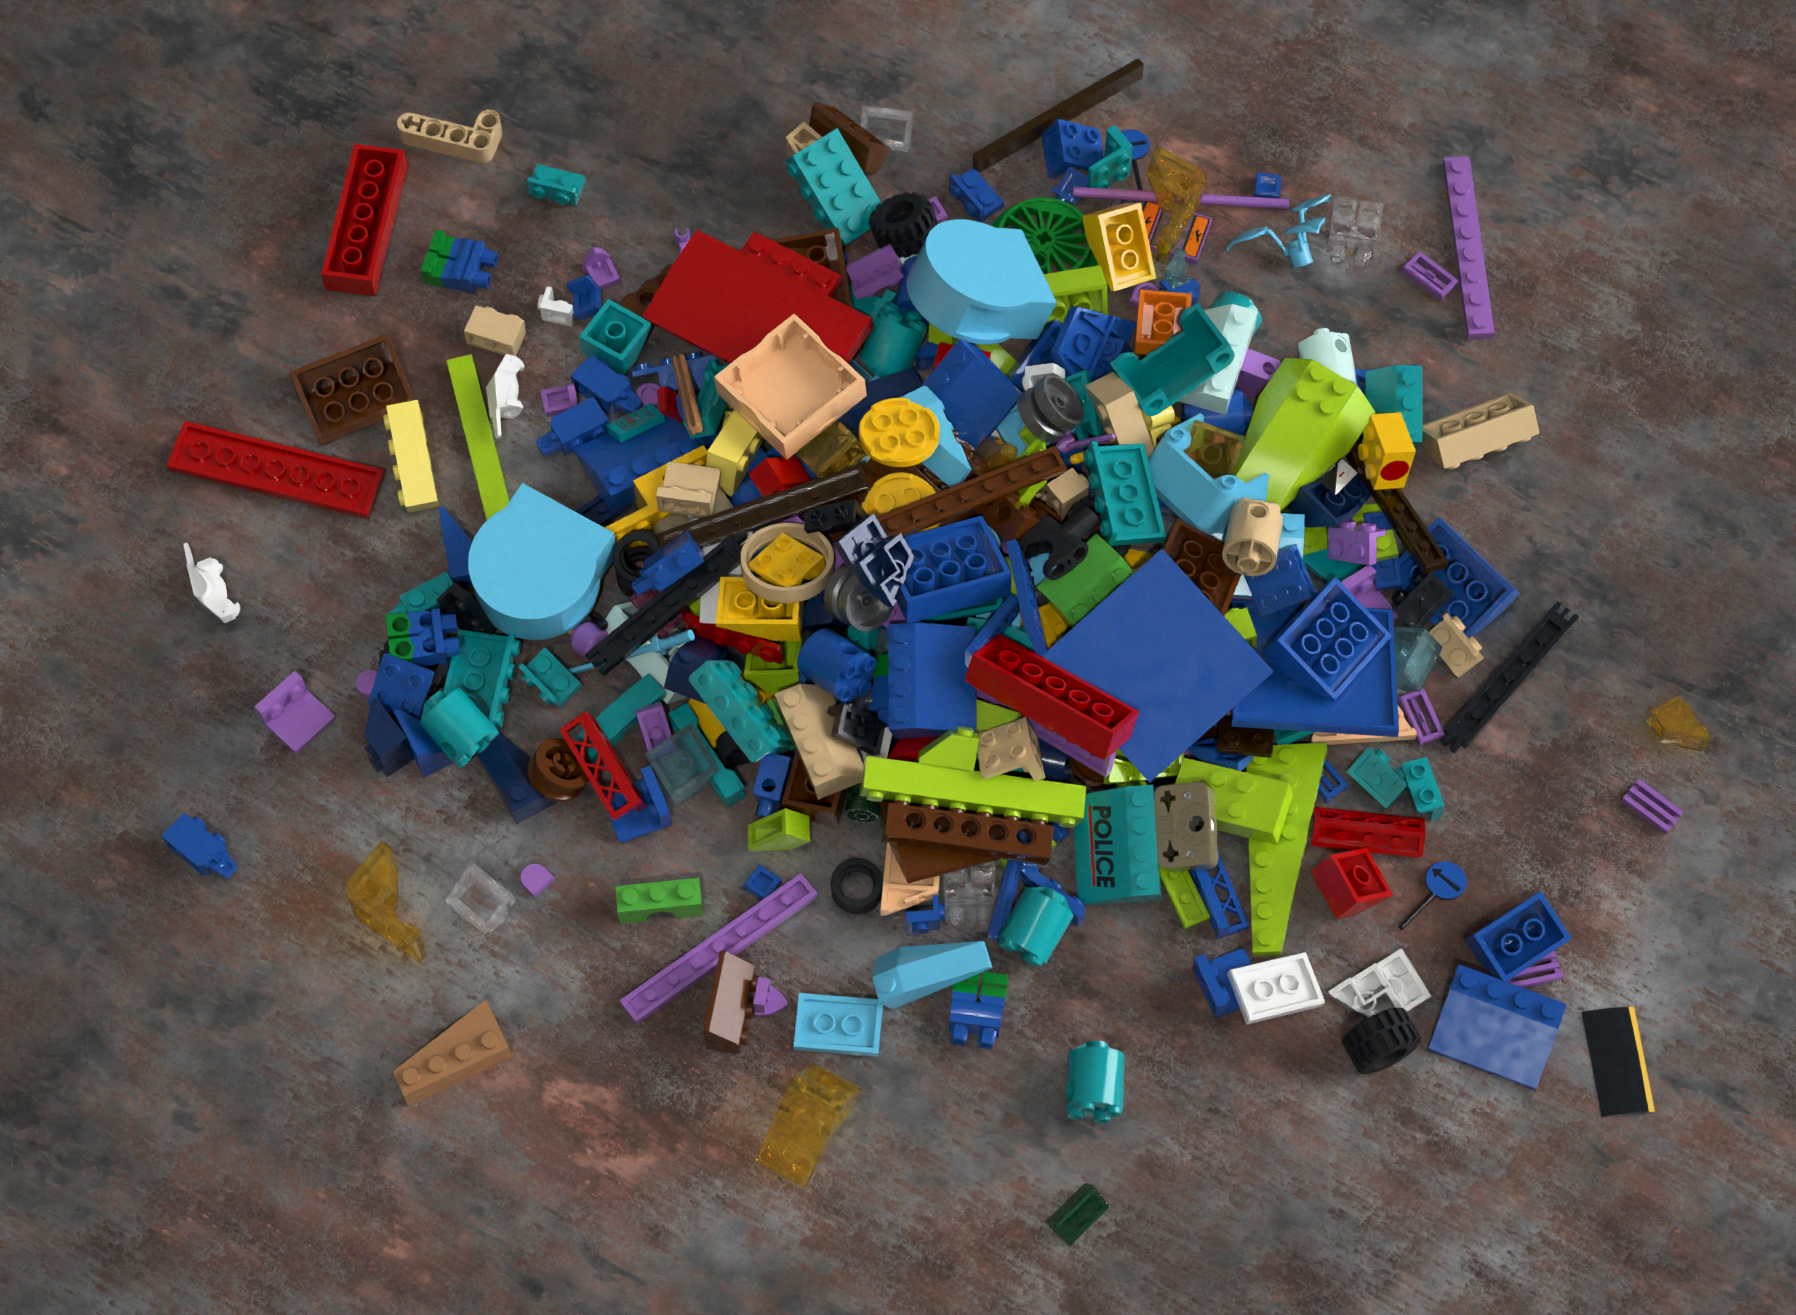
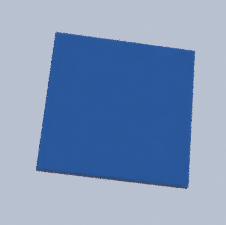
[1041,549,1274,783]
[1230,599,1399,737]

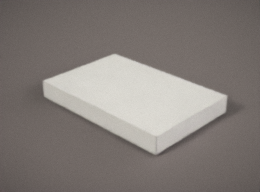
[1227,952,1325,1025]

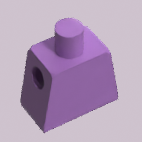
[1235,349,1281,398]

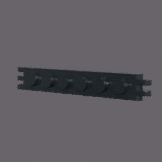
[585,532,747,676]
[1441,601,1580,754]

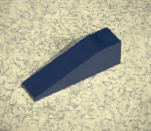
[826,367,922,459]
[664,636,727,704]
[475,732,558,825]

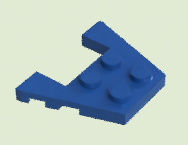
[1051,306,1137,382]

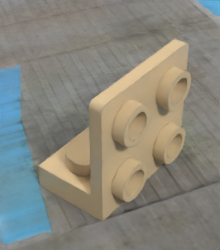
[656,462,721,517]
[977,717,1045,781]

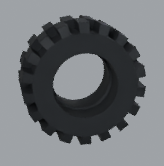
[869,192,938,259]
[1342,1007,1421,1074]

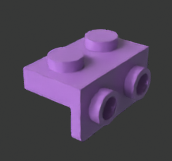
[846,244,904,300]
[1328,520,1386,565]

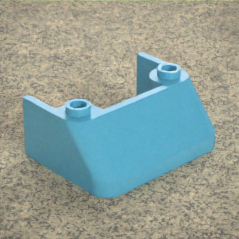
[1148,413,1269,535]

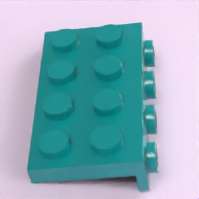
[785,129,881,246]
[1083,441,1167,546]
[443,629,521,728]
[689,660,794,762]

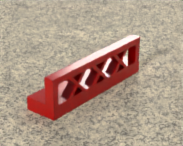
[559,711,648,821]
[1311,807,1426,858]

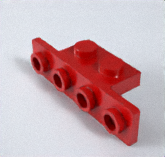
[683,612,784,664]

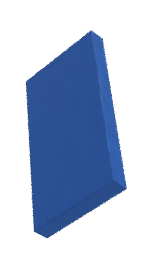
[1006,539,1047,656]

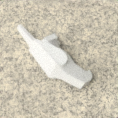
[486,354,525,438]
[184,543,240,623]

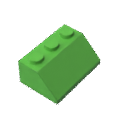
[1035,533,1134,629]

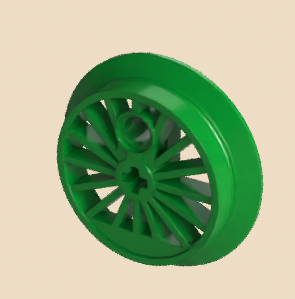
[991,197,1098,274]

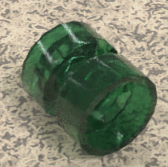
[844,783,881,823]

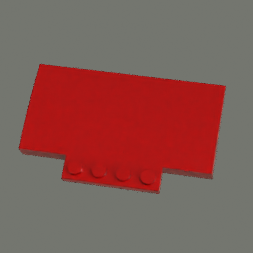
[642,230,874,364]

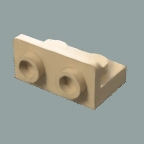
[1424,613,1484,678]

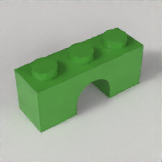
[615,878,703,924]

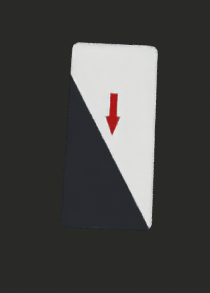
[1320,459,1357,495]

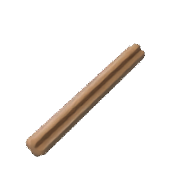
[671,354,703,435]

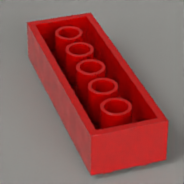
[321,143,408,297]
[964,633,1139,760]

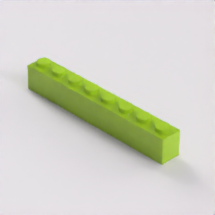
[860,756,1086,828]

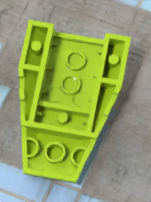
[1233,358,1375,512]

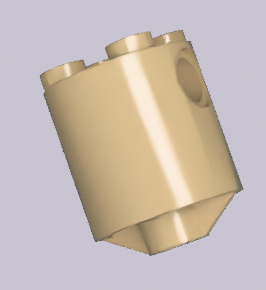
[1222,497,1283,576]

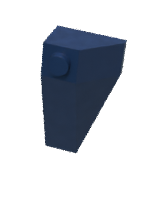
[1289,466,1372,528]

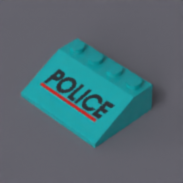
[1074,785,1162,906]

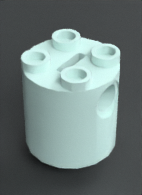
[1297,328,1358,386]

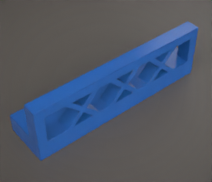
[1189,831,1249,939]

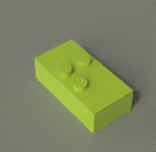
[1168,758,1293,845]

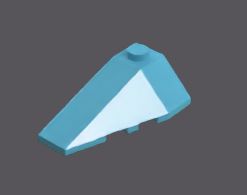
[900,386,972,487]
[872,941,992,1010]

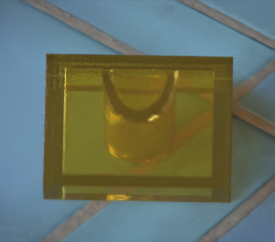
[1184,420,1245,480]

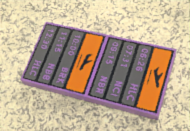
[1108,199,1212,264]

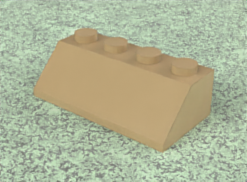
[1422,392,1540,469]
[775,684,863,800]

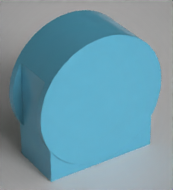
[907,219,1057,344]
[468,483,616,640]

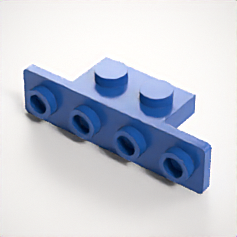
[630,352,718,393]

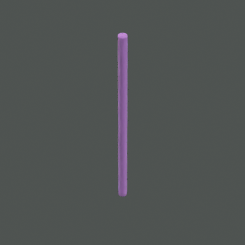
[1072,187,1289,209]

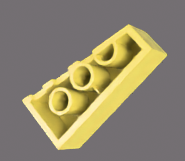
[383,400,439,513]
[706,410,764,497]

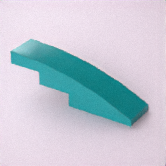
[574,673,666,764]

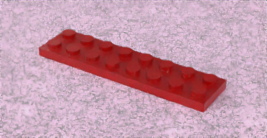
[166,421,385,519]

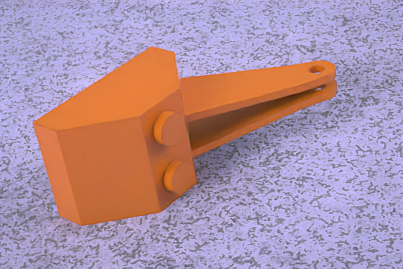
[1134,289,1192,356]

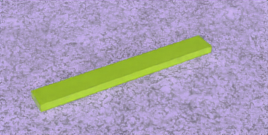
[446,354,510,520]
[1115,748,1210,930]

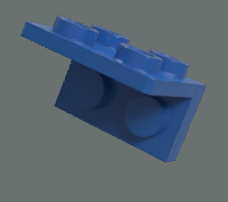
[1041,119,1104,179]
[1244,544,1316,616]
[367,653,434,720]
[605,765,672,843]
[1192,948,1252,1019]

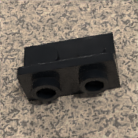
[804,499,868,535]
[1391,570,1454,632]
[436,582,498,635]
[827,702,886,756]

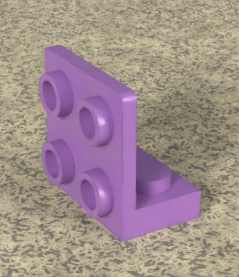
[1341,565,1398,621]
[254,671,335,753]

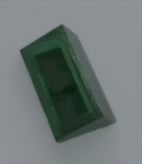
[1046,1183,1110,1246]

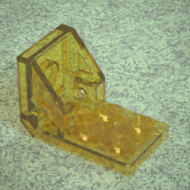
[1146,145,1207,265]
[795,420,867,478]
[346,841,427,963]
[755,1063,863,1188]

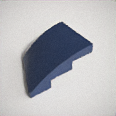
[832,513,914,607]

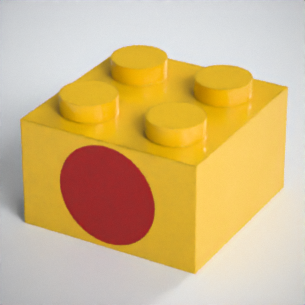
[1358,412,1416,490]

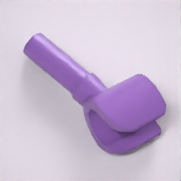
[674,228,690,255]

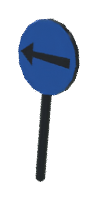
[1121,129,1150,191]
[1399,861,1467,930]

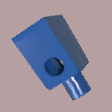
[753,753,793,818]

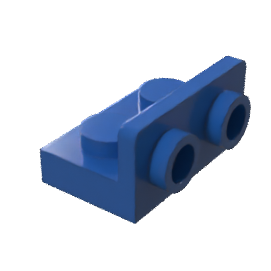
[948,167,1004,222]

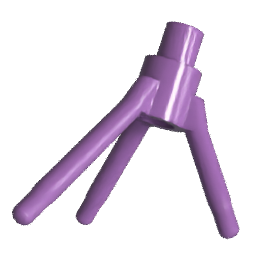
[1048,406,1115,454]

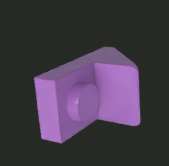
[634,702,677,762]

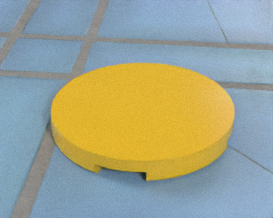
[859,398,940,467]
[861,472,940,535]

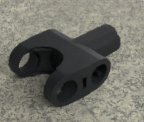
[1019,506,1100,580]

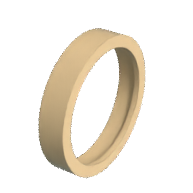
[740,523,834,603]

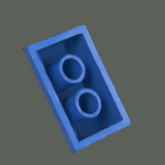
[1464,891,1572,982]

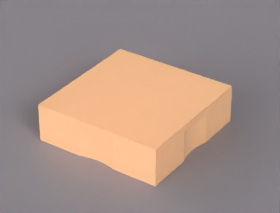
[714,314,867,460]

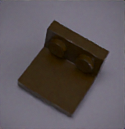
[1217,715,1274,758]

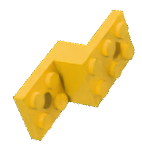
[604,445,707,552]

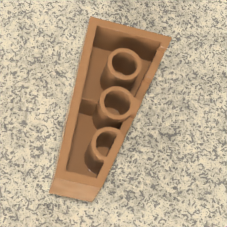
[393,999,512,1106]

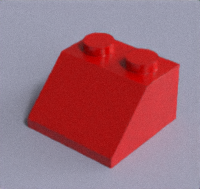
[1311,848,1393,919]

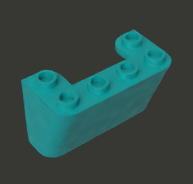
[1110,302,1235,416]

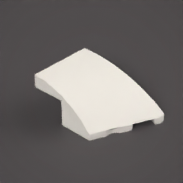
[1328,949,1433,1017]

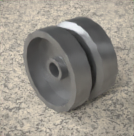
[1017,374,1085,444]
[824,565,894,631]

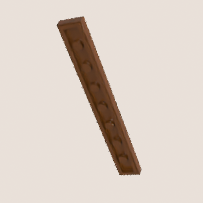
[876,446,1067,538]

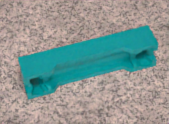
[683,359,729,439]
[668,703,746,809]

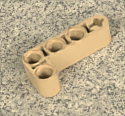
[397,110,502,163]

